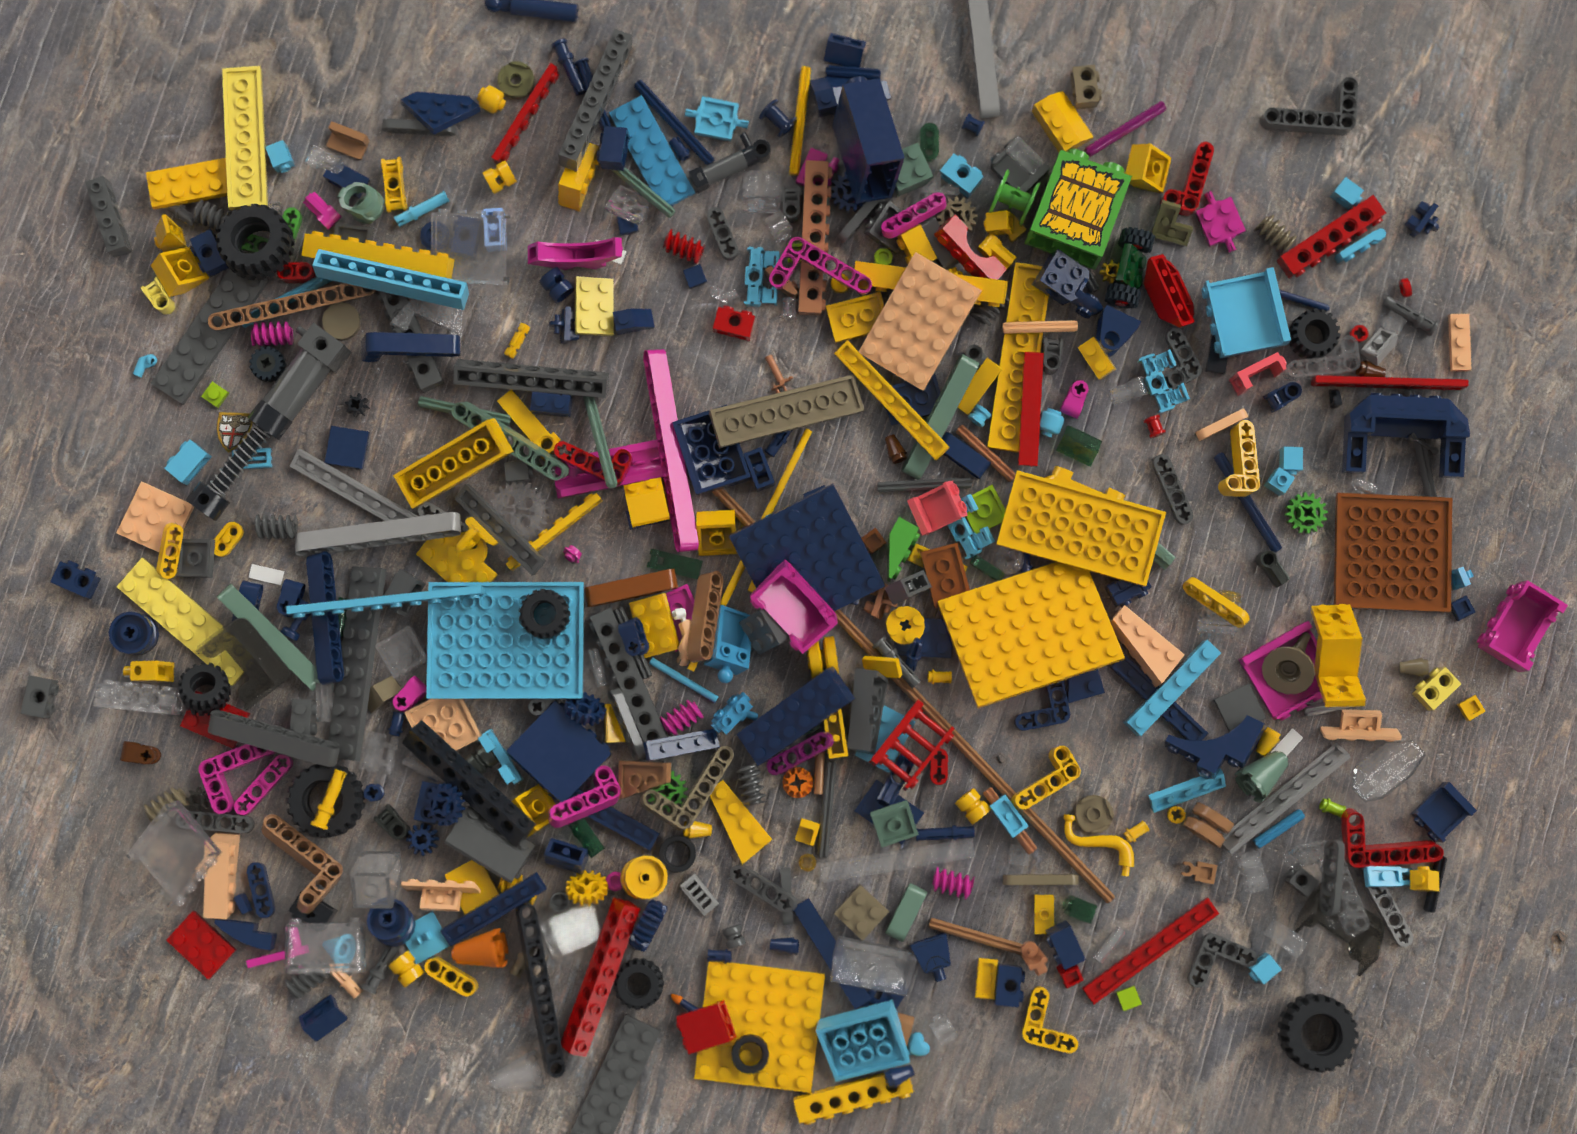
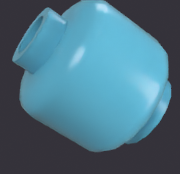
[1040,408,1064,438]

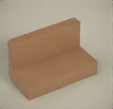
[327,121,370,160]

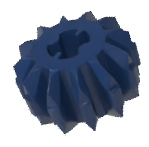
[406,823,440,856]

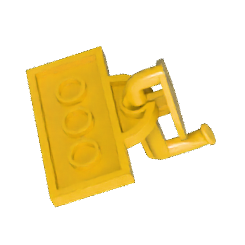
[416,517,498,582]

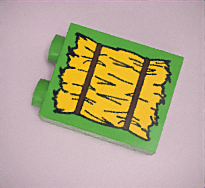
[1024,149,1132,270]

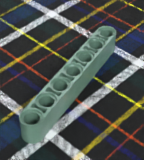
[901,354,979,480]
[451,401,569,480]
[216,583,321,691]

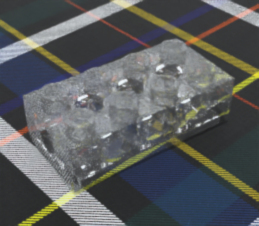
[93,680,184,716]

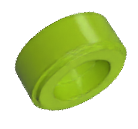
[874,248,893,265]

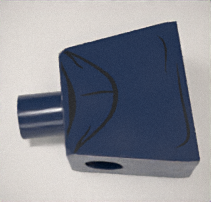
[910,933,951,982]

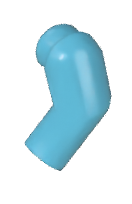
[133,354,157,378]

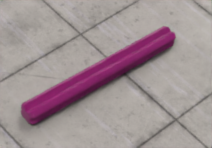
[1085,101,1167,157]

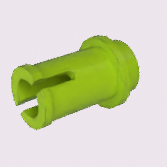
[1319,798,1346,818]

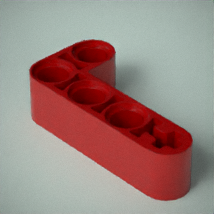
[1160,142,1214,216]
[554,441,633,486]

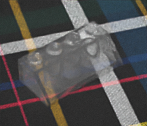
[831,936,917,996]

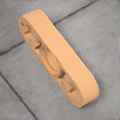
[1195,408,1249,441]

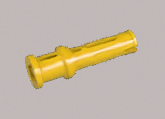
[311,769,347,830]

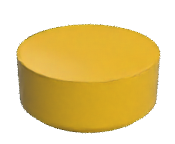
[831,274,849,293]

